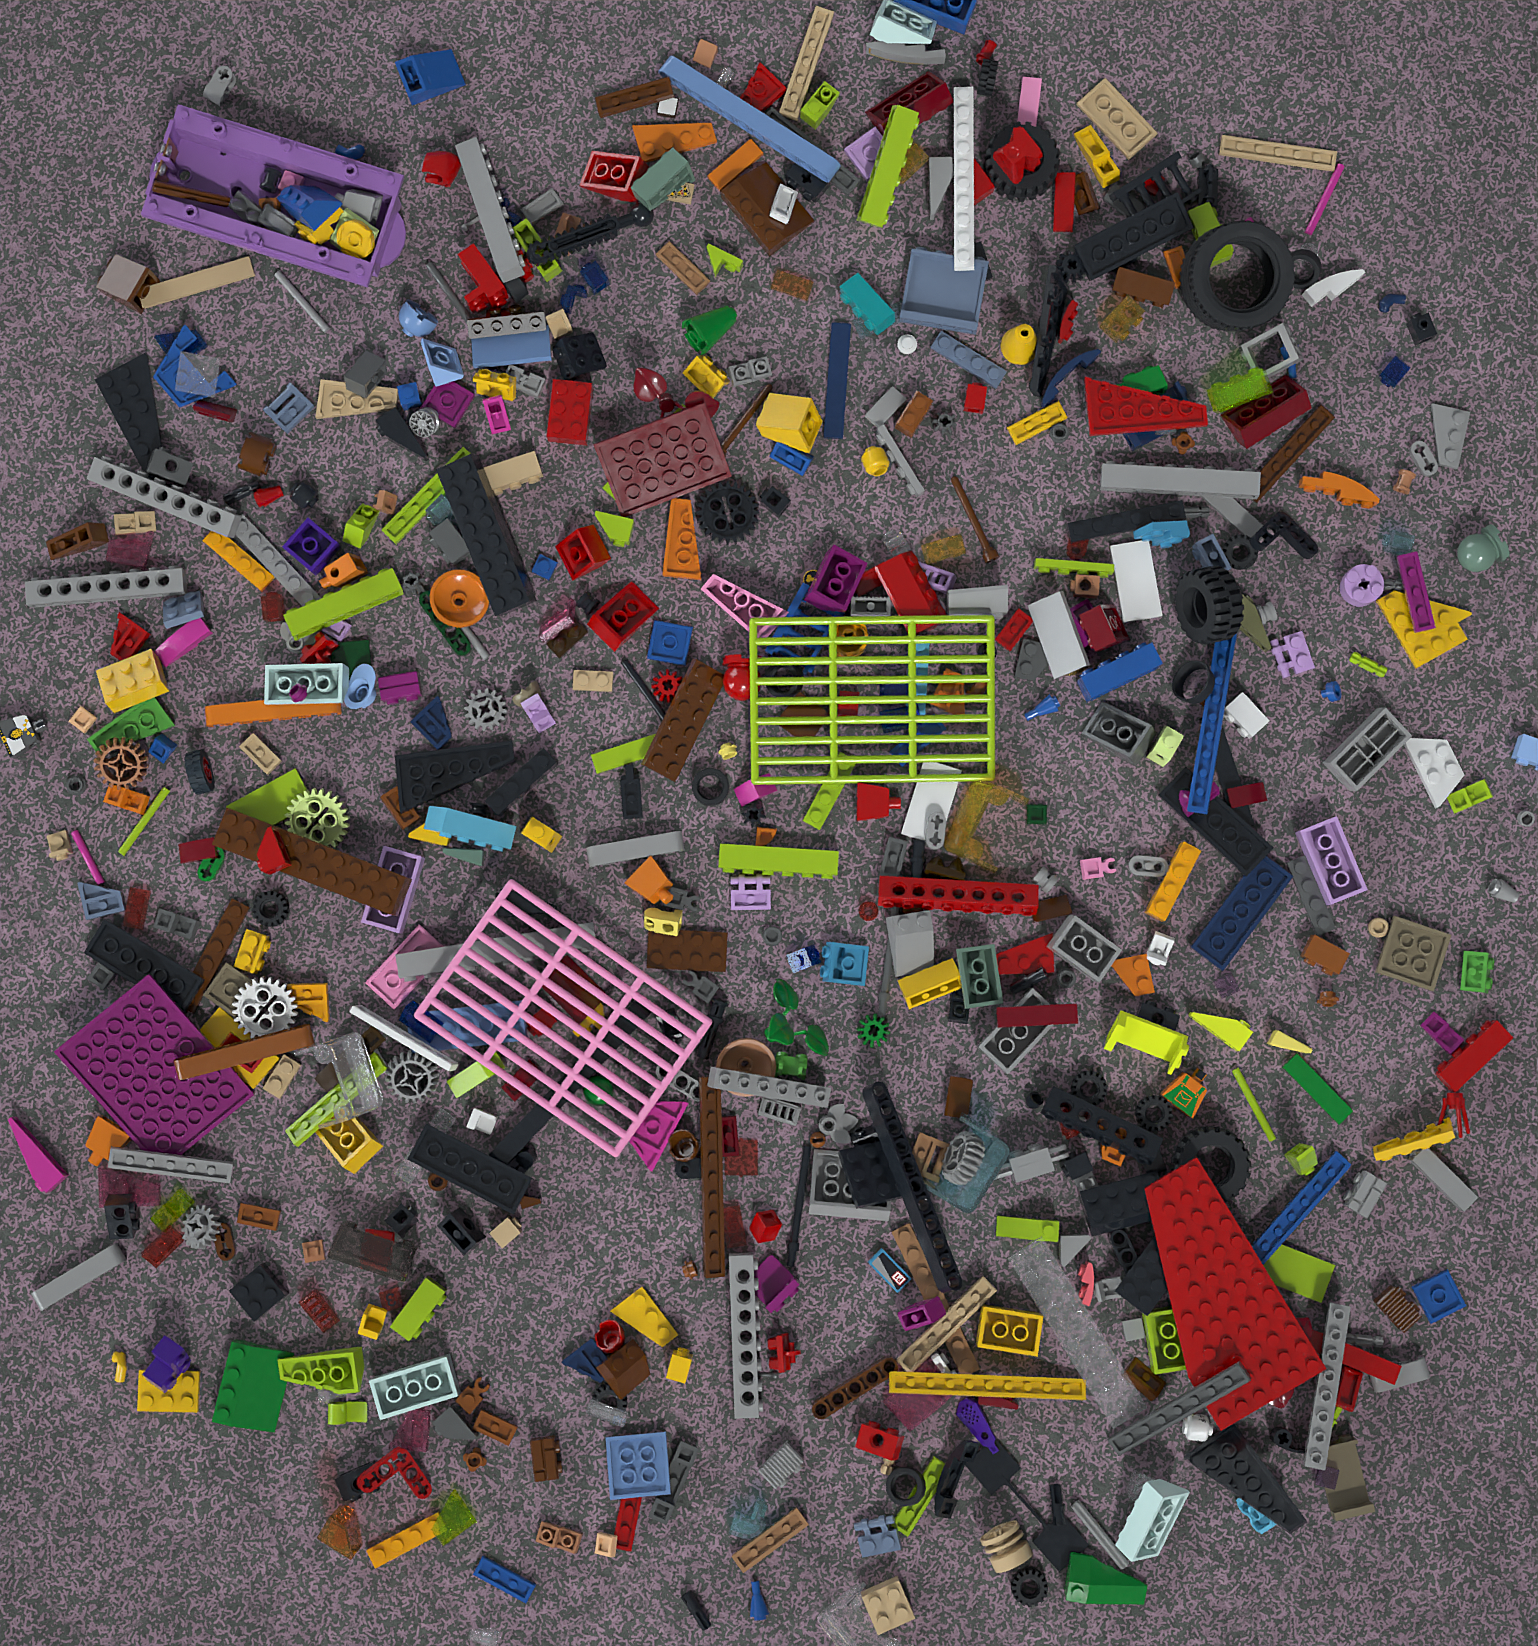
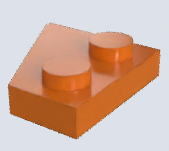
[1111,954,1155,997]

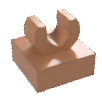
[373,490,398,515]
[302,1239,326,1263]

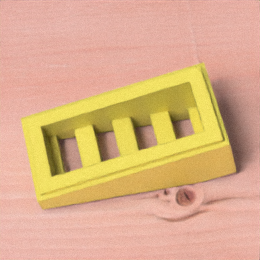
[1267,1030,1313,1053]

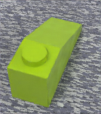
[446,1050,508,1098]
[1284,1143,1318,1176]
[996,1216,1059,1242]

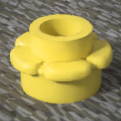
[718,743,737,760]

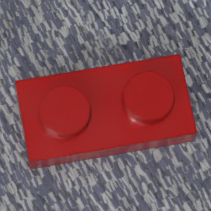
[995,608,1033,652]

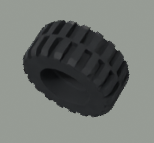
[984,121,1060,202]
[1174,566,1244,645]
[1171,1126,1252,1202]

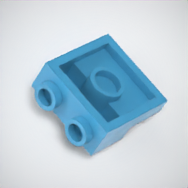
[1133,520,1190,548]
[820,942,869,986]

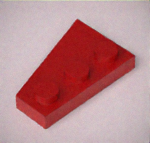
[996,933,1054,975]

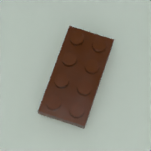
[646,930,728,972]

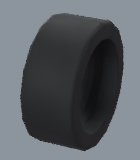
[1291,249,1322,289]
[495,271,529,302]
[765,665,804,697]
[692,768,729,806]
[886,1467,926,1506]

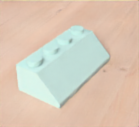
[264,663,349,705]
[1115,1479,1190,1562]

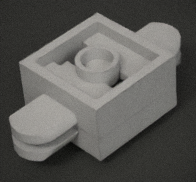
[989,1143,1069,1183]

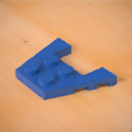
[153,325,237,408]

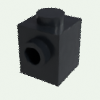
[1406,313,1437,345]
[1061,1151,1094,1181]

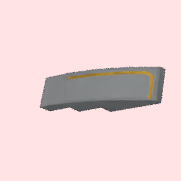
[865,41,946,65]

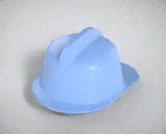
[344,664,376,709]

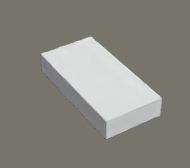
[769,184,798,224]

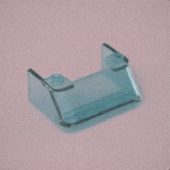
[922,1112,1010,1213]

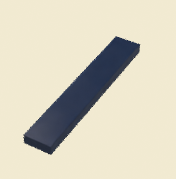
[824,322,851,440]

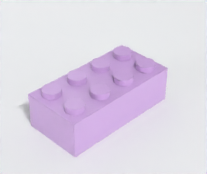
[1295,816,1368,906]
[361,846,425,934]

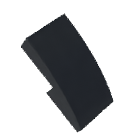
[948,988,970,1024]

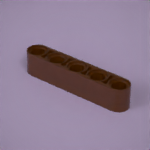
[812,1355,899,1419]

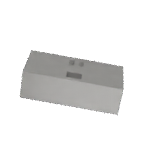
[1323,707,1412,791]

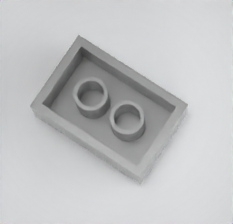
[1046,915,1122,983]

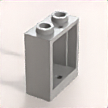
[1241,323,1304,381]

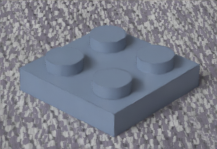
[163,590,204,629]

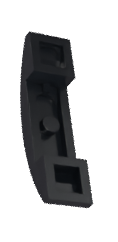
[934,1440,980,1519]

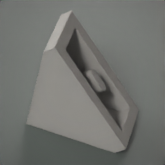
[1058,1234,1091,1267]

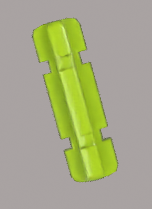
[1349,652,1387,677]

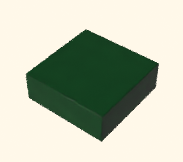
[1027,804,1047,825]

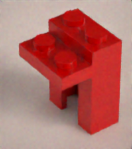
[457,243,509,313]

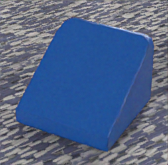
[148,733,178,764]

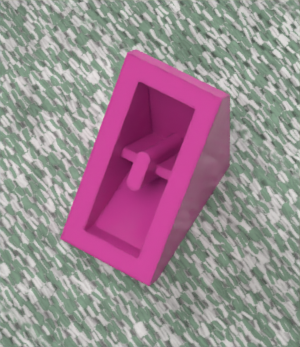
[482,395,511,434]
[733,773,777,807]

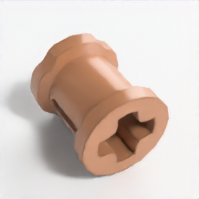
[1393,469,1416,494]

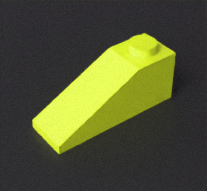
[1188,1012,1253,1051]

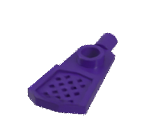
[956,1397,1000,1454]

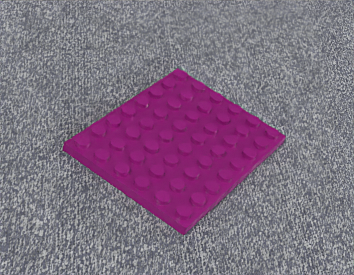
[54,973,255,1155]

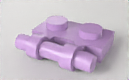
[1270,631,1315,678]
[731,874,771,910]

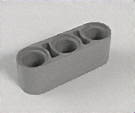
[656,1064,700,1101]
[1369,1356,1430,1393]

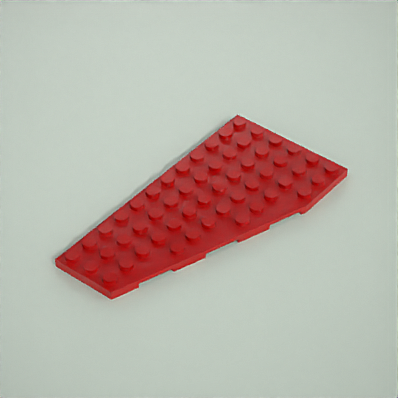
[1144,1157,1326,1431]

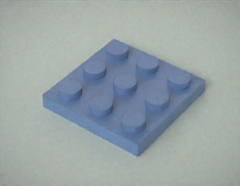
[605,1432,671,1500]

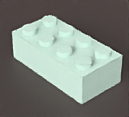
[369,1354,461,1420]

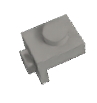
[1093,1276,1123,1302]

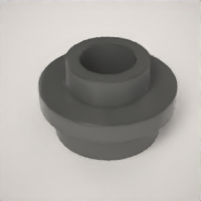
[1049,423,1069,443]
[66,776,87,796]
[1056,968,1076,988]

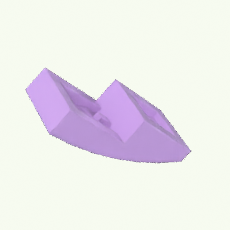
[521,693,556,733]

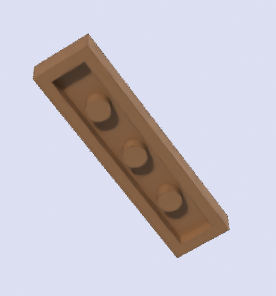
[731,1507,809,1573]

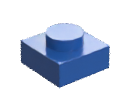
[531,554,558,580]

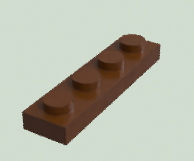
[595,77,674,118]

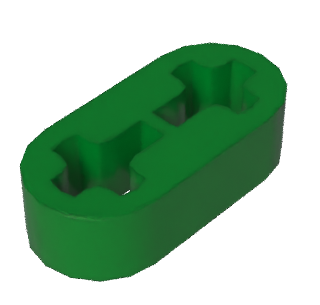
[197,847,226,882]

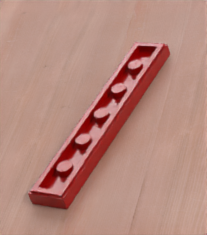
[1310,1329,1402,1385]

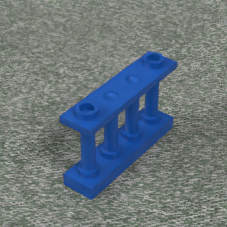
[765,583,846,676]

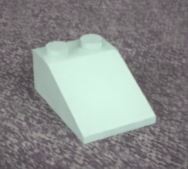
[870,0,937,44]

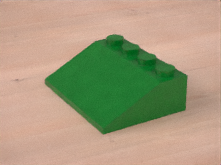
[212,1339,294,1433]

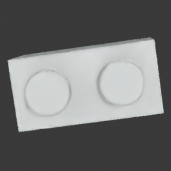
[1224,692,1269,739]

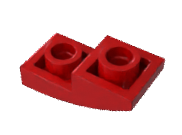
[1058,299,1079,344]

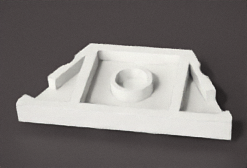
[1404,738,1464,809]

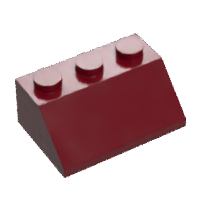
[542,955,606,1025]

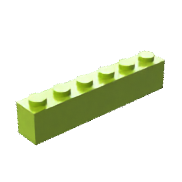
[856,105,919,228]
[283,568,404,641]
[718,844,839,879]

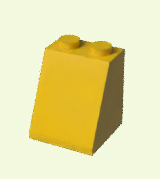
[756,393,822,453]

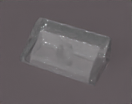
[586,1399,628,1427]

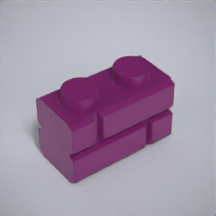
[378,671,423,705]
[898,1296,946,1331]

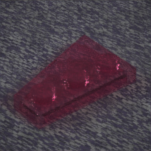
[98,1167,161,1208]

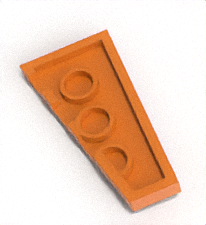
[632,123,717,163]
[662,498,701,580]

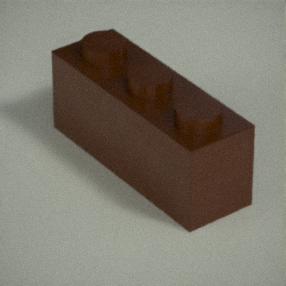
[1112,267,1176,308]

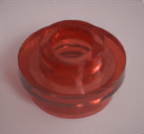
[859,901,878,921]

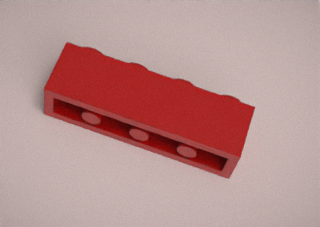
[1435,1020,1513,1092]

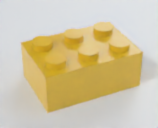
[96,649,169,713]
[976,1304,1043,1357]

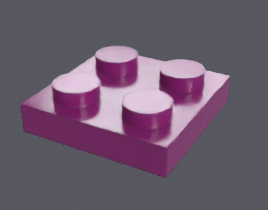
[421,381,475,429]

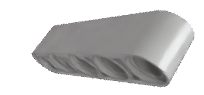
[586,831,685,867]
[31,1243,127,1311]

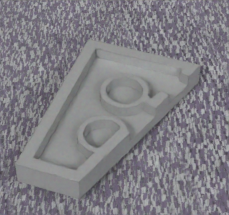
[1431,403,1470,469]

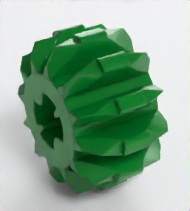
[856,1014,890,1048]

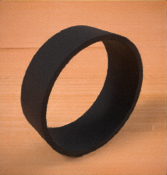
[1172,660,1215,704]

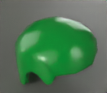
[582,1075,614,1107]

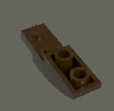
[314,1026,387,1093]

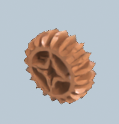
[94,737,149,790]

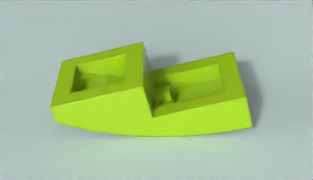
[1447,779,1494,814]

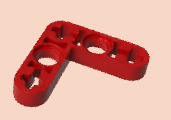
[357,1447,432,1499]

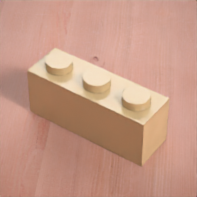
[484,451,543,496]

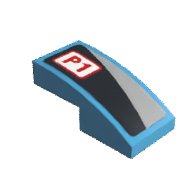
[868,1248,912,1293]

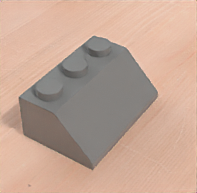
[946,585,1008,619]

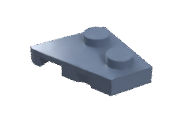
[77,882,127,920]

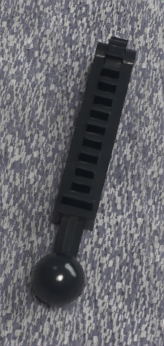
[525,203,654,267]

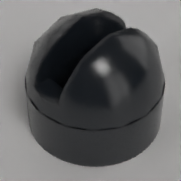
[1026,1091,1043,1109]

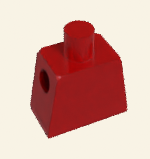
[857,783,901,822]

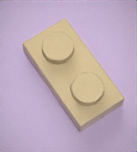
[573,670,613,692]
[239,733,282,775]
[263,1054,302,1099]

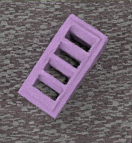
[918,562,957,594]

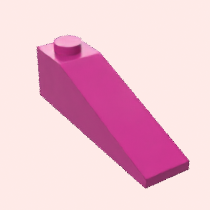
[8,1116,69,1193]

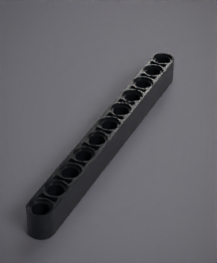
[489,1000,652,1165]
[862,1081,962,1294]

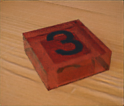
[378,1287,404,1311]

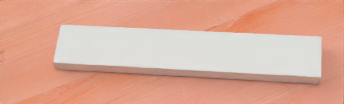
[350,1005,458,1071]

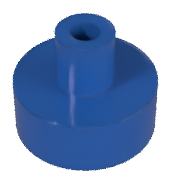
[1321,681,1341,702]

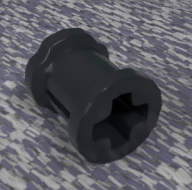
[259,167,282,193]

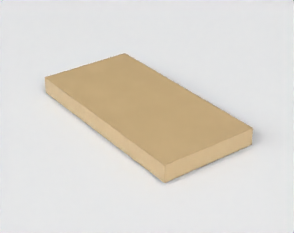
[1076,78,1158,160]

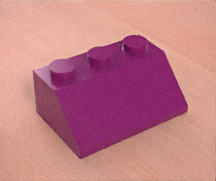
[804,544,868,612]

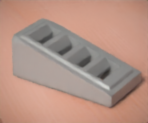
[758,1097,801,1126]

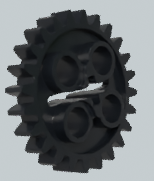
[696,481,760,545]

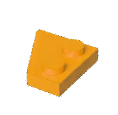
[287,983,330,1022]

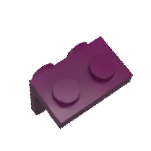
[746,1255,800,1313]

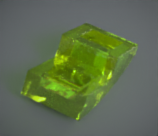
[150,1188,195,1233]

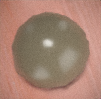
[512,681,542,708]

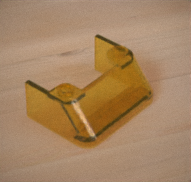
[943,780,1029,873]

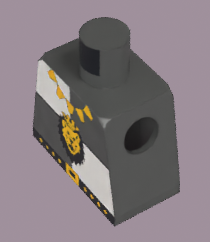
[0,715,48,759]

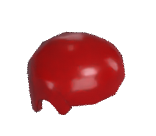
[595,1319,625,1353]

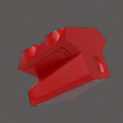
[993,126,1043,184]

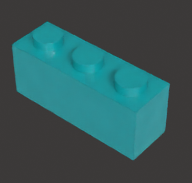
[840,273,895,335]

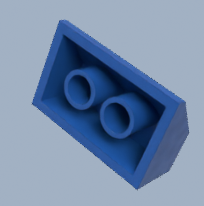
[277,185,343,231]

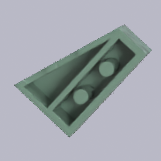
[630,147,696,211]

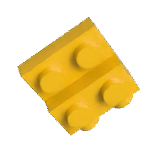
[294,207,344,245]

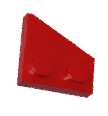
[110,612,151,661]

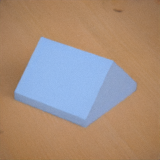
[421,338,464,387]

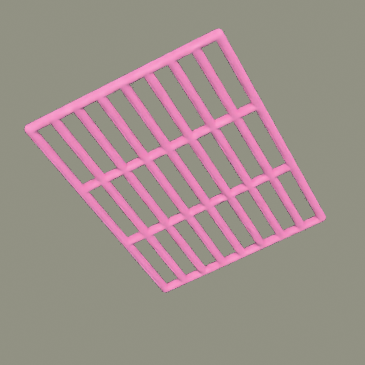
[414,879,712,1157]

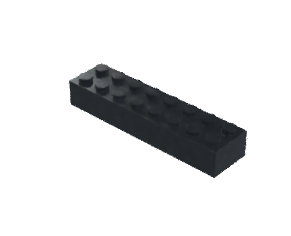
[436,454,537,616]

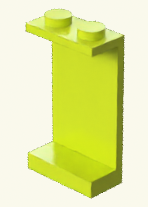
[1104,1010,1189,1075]

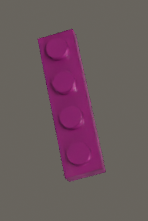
[1396,551,1436,633]

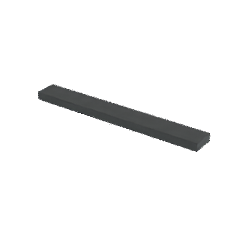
[1107,1361,1252,1456]

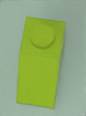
[595,511,635,547]

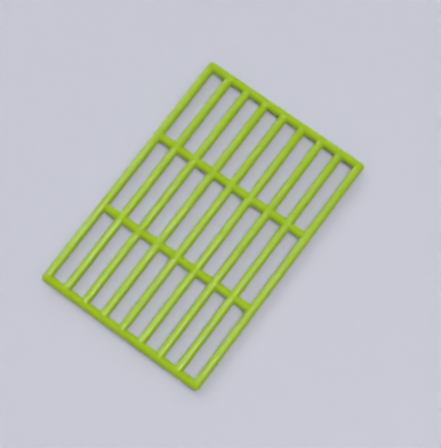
[749,615,995,785]

